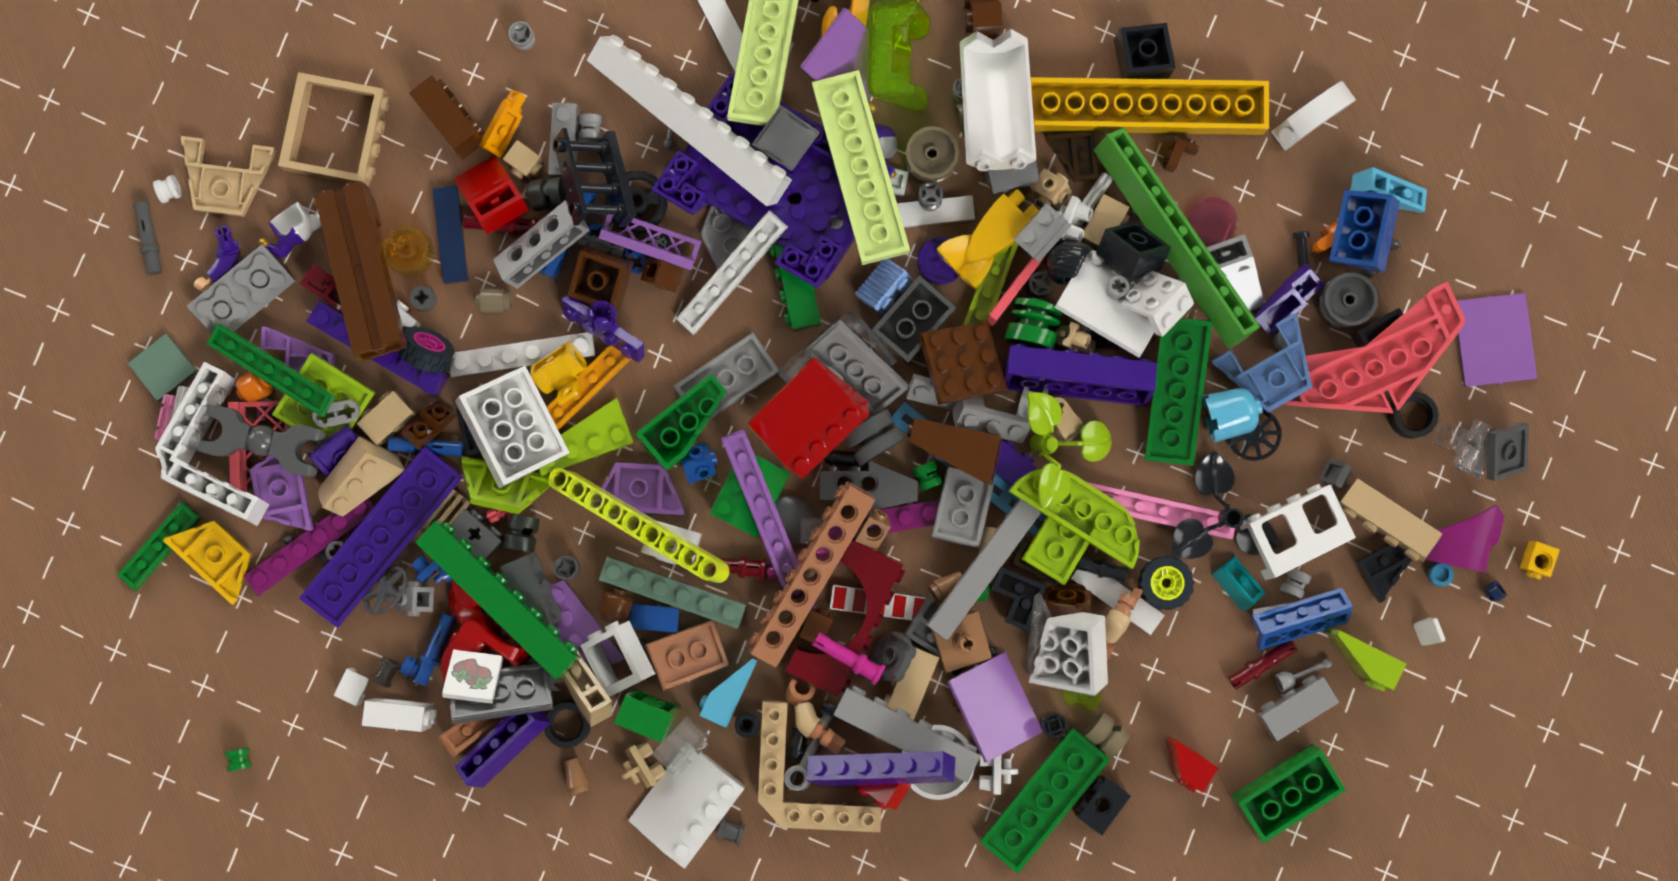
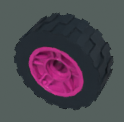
[397,326,455,373]

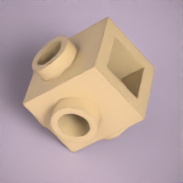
[1030,168,1072,211]

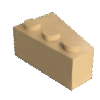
[316,437,405,517]

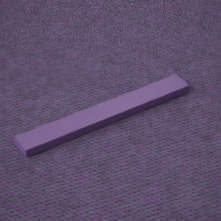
[721,429,816,609]

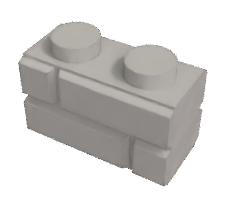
[1014,203,1072,262]

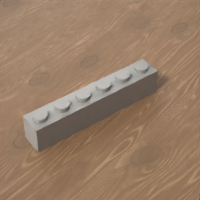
[834,685,981,783]

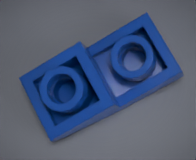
[630,604,680,633]

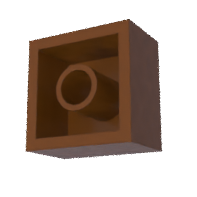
[567,246,634,309]

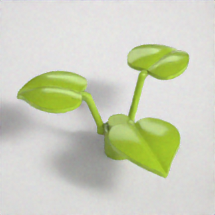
[1027,392,1112,508]

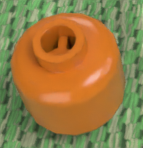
[236,371,273,402]

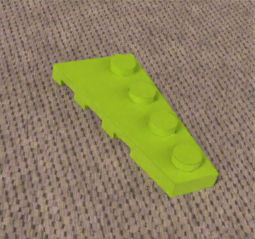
[539,398,634,477]

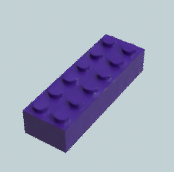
[1004,344,1157,407]

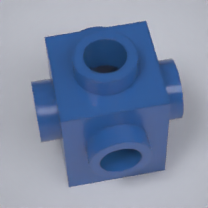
[681,442,718,484]

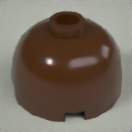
[1043,582,1091,618]

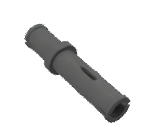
[133,201,162,275]

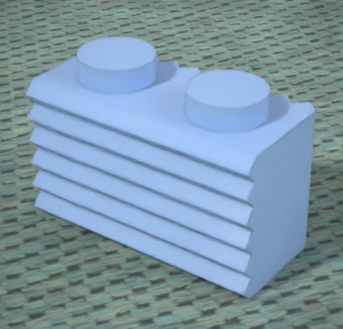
[855,259,913,316]

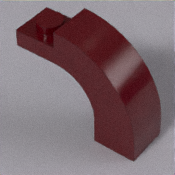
[299,263,343,313]

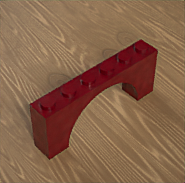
[785,538,905,697]

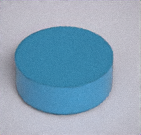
[1427,562,1454,587]

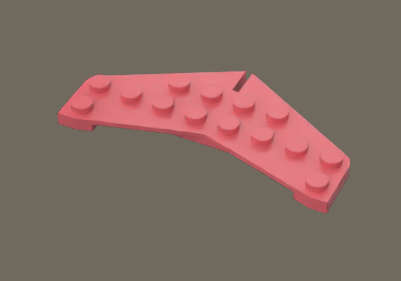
[1284,281,1465,413]

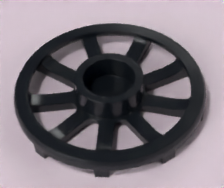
[1227,409,1282,461]

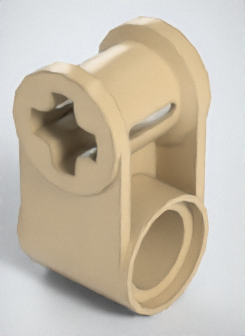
[1054,397,1084,441]

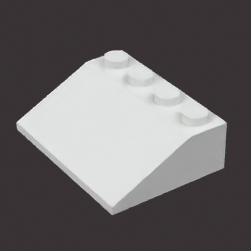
[1054,249,1155,358]
[455,366,569,488]
[628,741,746,869]

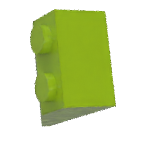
[1325,629,1406,692]

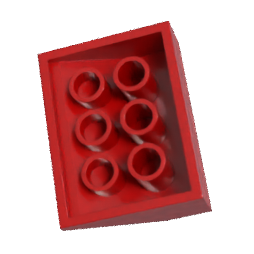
[748,357,869,479]

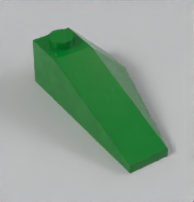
[635,373,727,471]

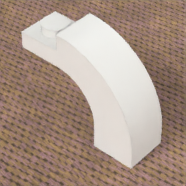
[1271,81,1356,151]

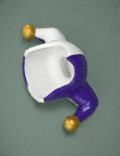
[258,200,322,258]

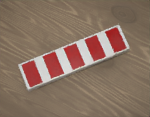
[830,585,926,620]

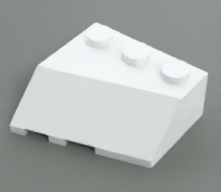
[1029,612,1108,696]

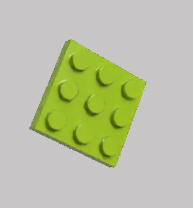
[272,353,376,444]

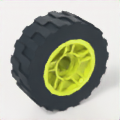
[1138,556,1194,610]

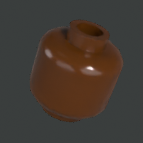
[598,586,633,624]

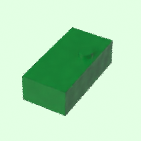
[614,689,681,743]
[1230,744,1346,844]

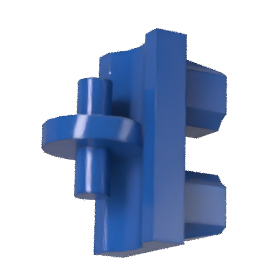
[412,556,453,584]

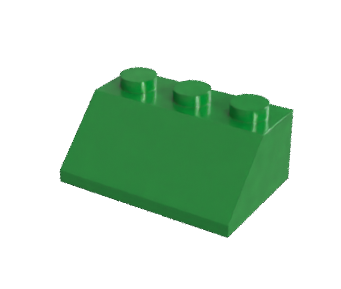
[709,454,791,538]

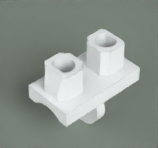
[1057,196,1093,242]
[979,752,1018,795]

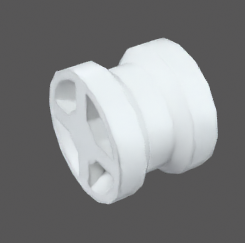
[153,175,182,204]

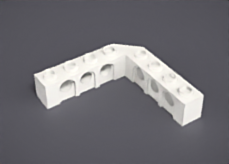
[155,362,270,526]

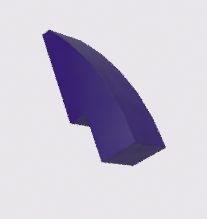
[1254,263,1325,335]

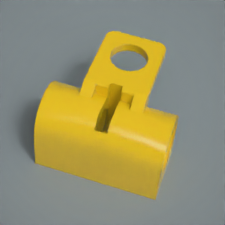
[530,340,587,405]

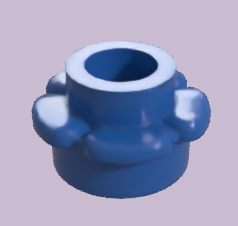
[399,656,420,679]

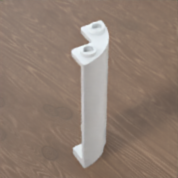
[960,29,1036,171]

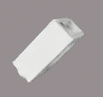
[580,621,655,697]
[362,697,437,732]

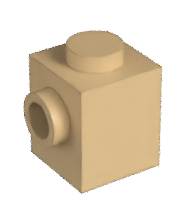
[503,140,544,180]

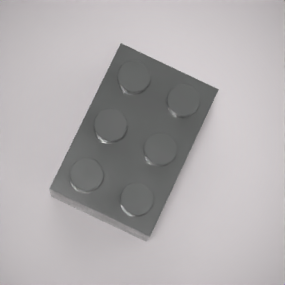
[871,275,956,365]

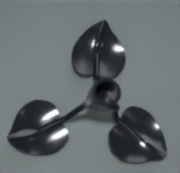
[1172,452,1279,559]

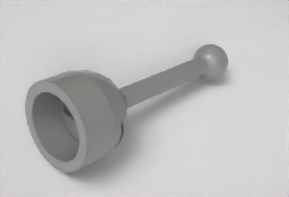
[1274,658,1332,693]

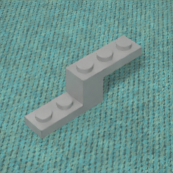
[905,374,1030,444]

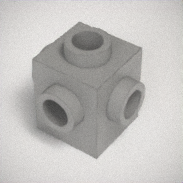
[396,581,434,616]

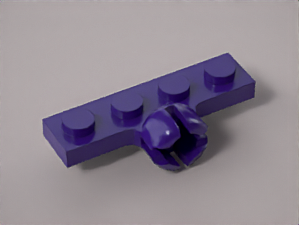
[562,294,645,363]

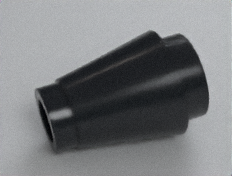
[735,713,759,738]

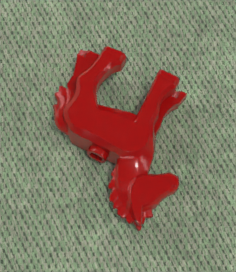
[441,580,530,684]

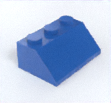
[1329,190,1400,273]

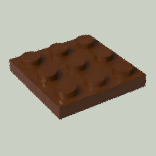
[919,321,1008,405]

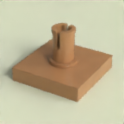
[932,611,992,673]

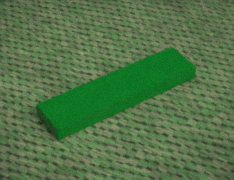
[117,502,202,591]

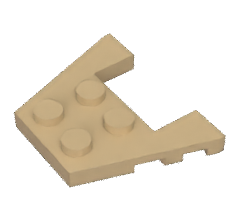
[181,136,277,217]

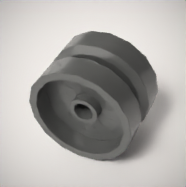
[1317,273,1378,329]
[844,409,905,466]

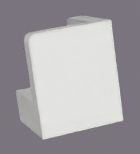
[334,668,369,706]

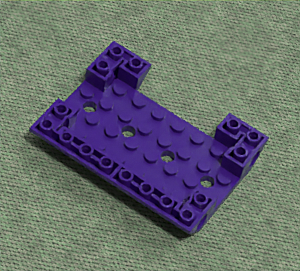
[651,73,895,289]

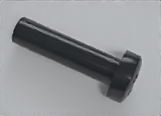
[1292,231,1310,268]

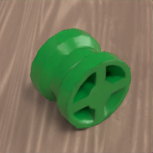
[224,747,252,772]

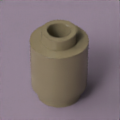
[476,289,512,313]

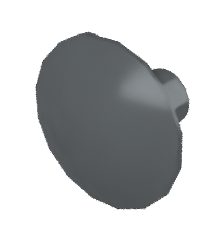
[775,496,813,544]

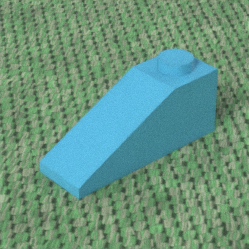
[1351,167,1427,213]
[698,658,758,728]

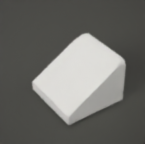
[1413,617,1445,646]

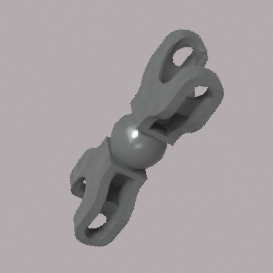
[197,405,326,477]

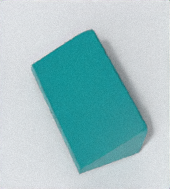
[1212,555,1266,611]

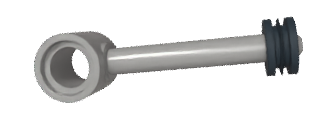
[784,703,837,791]

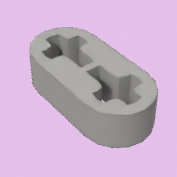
[312,399,361,427]

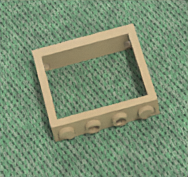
[278,72,390,187]

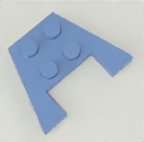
[1212,313,1313,412]

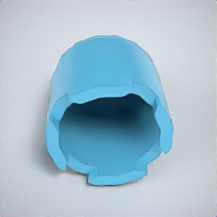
[1202,388,1263,443]

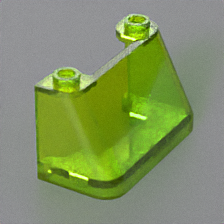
[866,0,931,110]

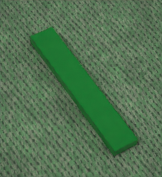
[206,323,336,417]

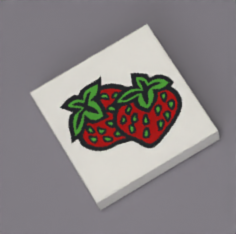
[442,650,503,704]

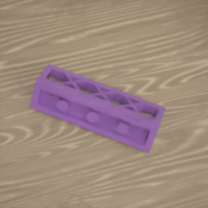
[599,215,702,270]

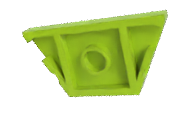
[461,456,550,514]

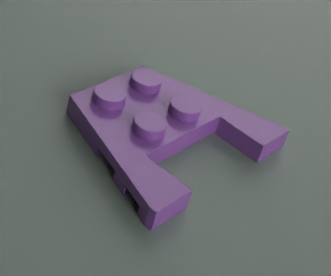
[257,327,335,421]

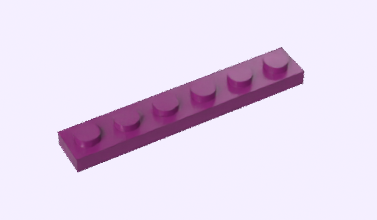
[244,497,376,596]
[820,500,940,539]

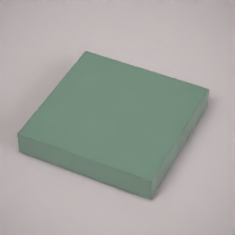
[128,334,198,402]

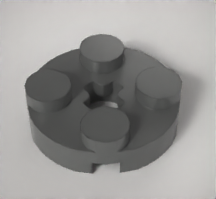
[872,632,916,682]

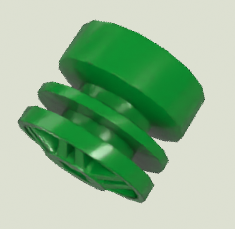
[1005,298,1062,350]

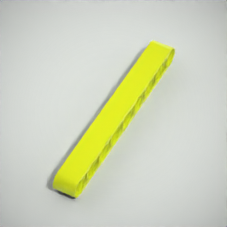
[548,468,729,583]

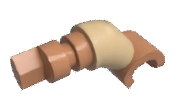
[1105,588,1143,661]
[786,678,846,755]

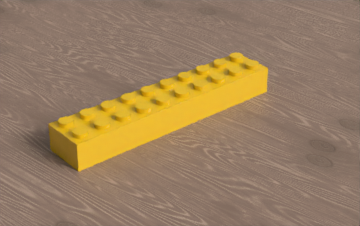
[1030,77,1269,135]

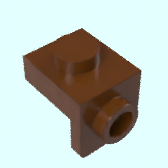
[1163,137,1200,173]

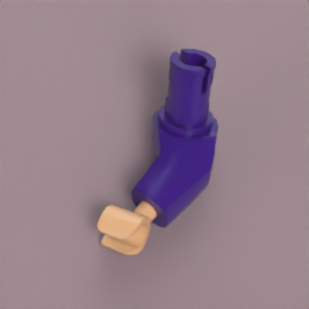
[194,225,240,292]

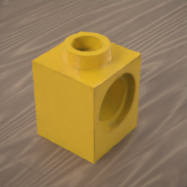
[1519,541,1560,580]

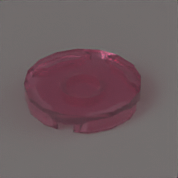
[1188,197,1237,245]

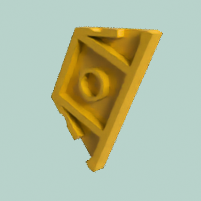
[163,520,252,605]

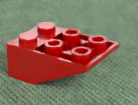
[454,155,529,234]

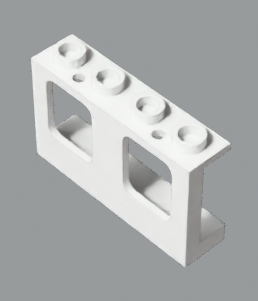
[1240,483,1356,580]

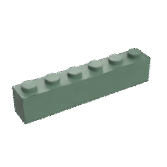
[599,557,747,629]

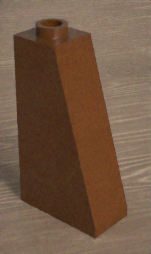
[907,418,1003,486]

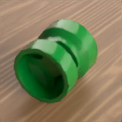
[912,460,943,492]

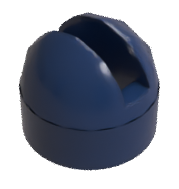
[1485,580,1507,602]

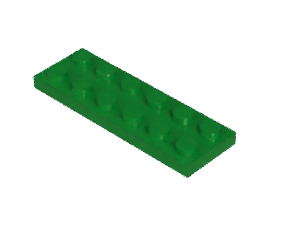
[1145,317,1213,466]
[979,728,1111,874]

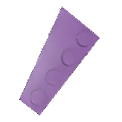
[551,580,625,673]

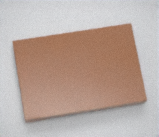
[644,620,729,691]

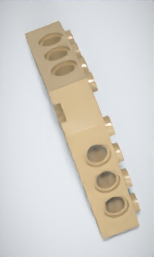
[758,700,881,832]

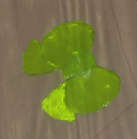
[1063,689,1103,712]

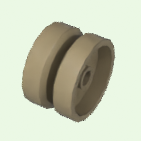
[905,126,959,184]

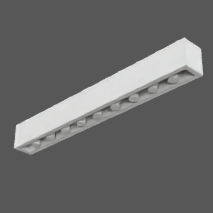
[587,35,792,206]

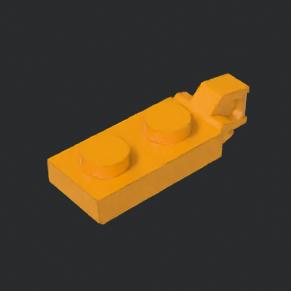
[479,90,526,158]

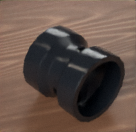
[1040,711,1067,738]

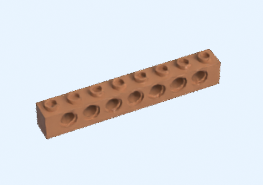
[748,481,875,667]

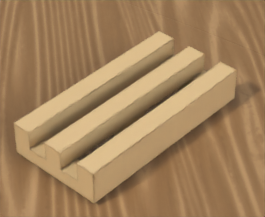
[422,489,471,530]

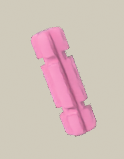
[154,394,176,441]

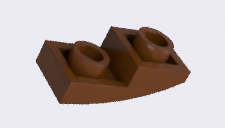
[401,399,456,450]

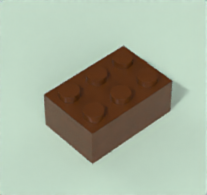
[409,75,484,159]

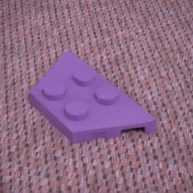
[250,455,314,531]
[599,462,685,515]

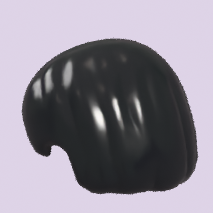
[1047,240,1092,285]

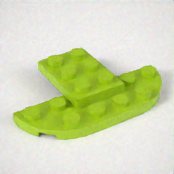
[1008,469,1140,585]

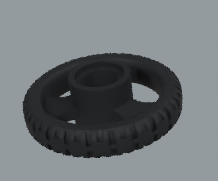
[605,171,668,233]

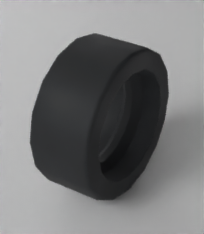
[1388,392,1439,439]
[544,700,591,748]

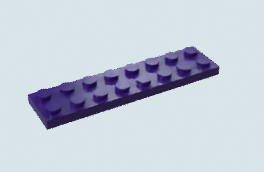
[299,446,463,628]

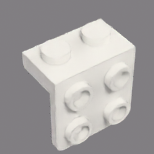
[1120,271,1194,337]

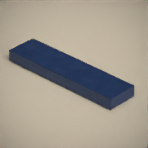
[433,185,469,284]

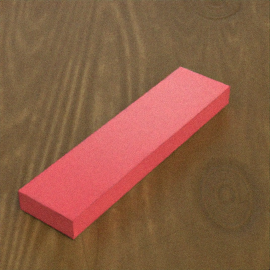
[986,252,1049,327]

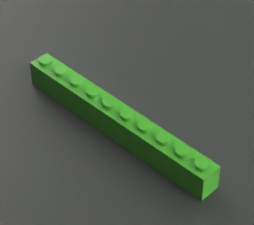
[1093,128,1260,349]

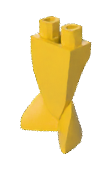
[937,188,1039,290]

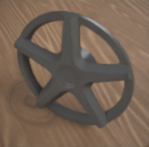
[362,566,408,615]

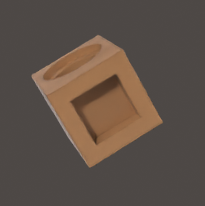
[854,509,891,551]

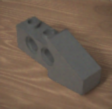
[820,461,918,510]

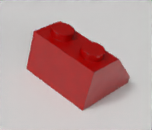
[1166,736,1219,793]

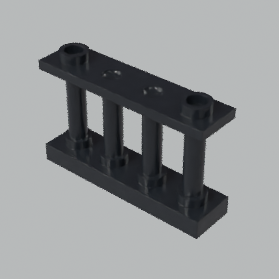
[553,128,637,227]

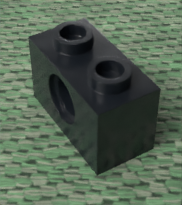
[1075,776,1131,835]

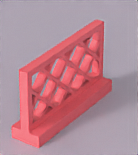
[228,401,291,496]

